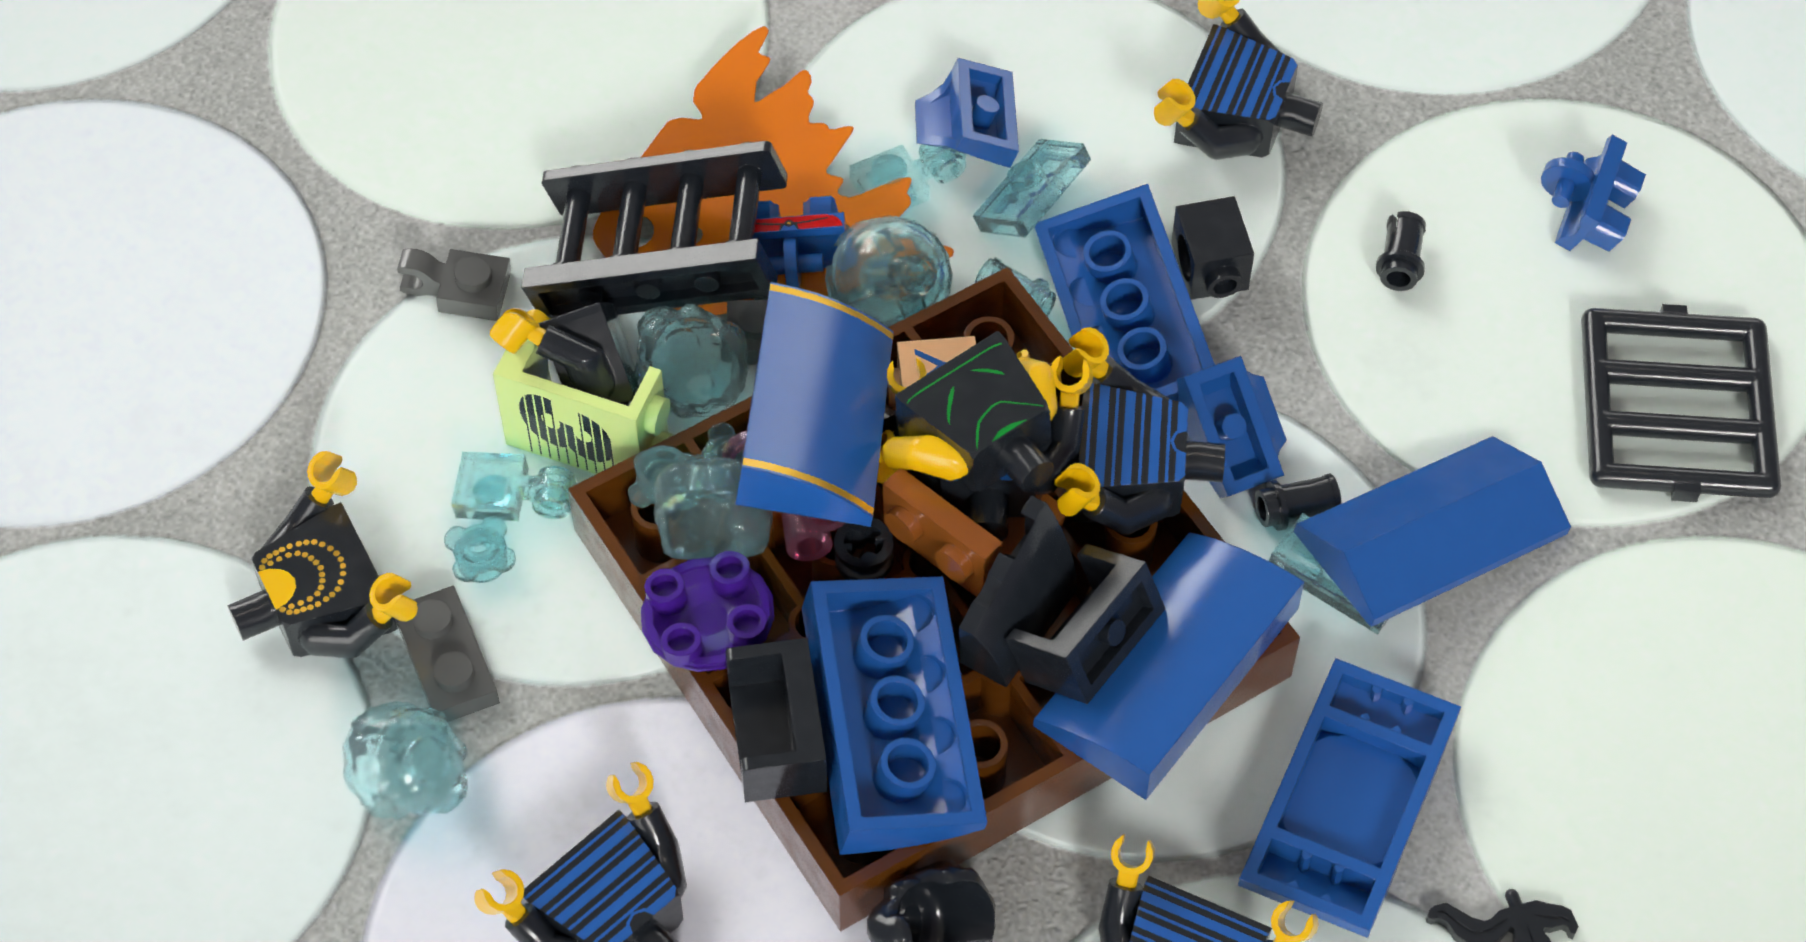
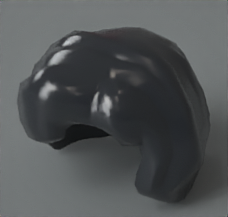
[867,860,996,942]

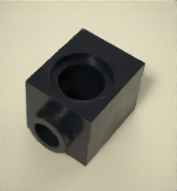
[1171,196,1254,300]

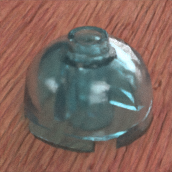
[825,215,953,327]

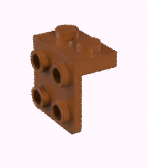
[883,468,1065,597]

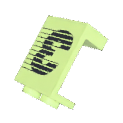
[493,339,673,474]

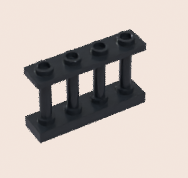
[521,141,788,319]

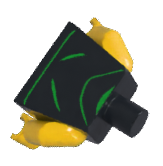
[877,331,1058,493]

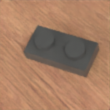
[395,585,500,726]

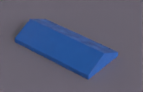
[1293,436,1571,627]

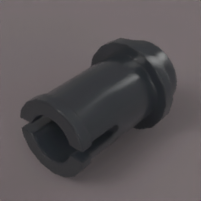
[1376,211,1426,291]
[1255,473,1342,531]

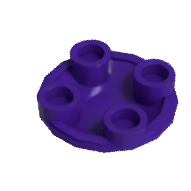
[641,551,774,672]

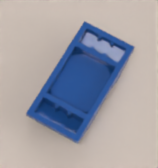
[1238,658,1461,938]

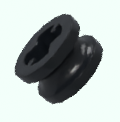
[834,518,894,580]

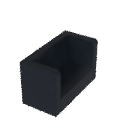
[1005,544,1166,704]
[725,638,828,803]

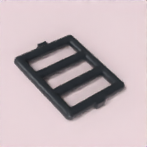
[1581,304,1781,502]

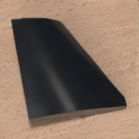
[959,496,1078,687]

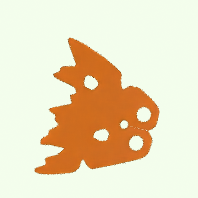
[593,26,954,320]

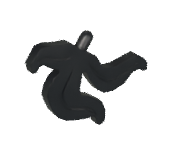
[1426,889,1579,942]

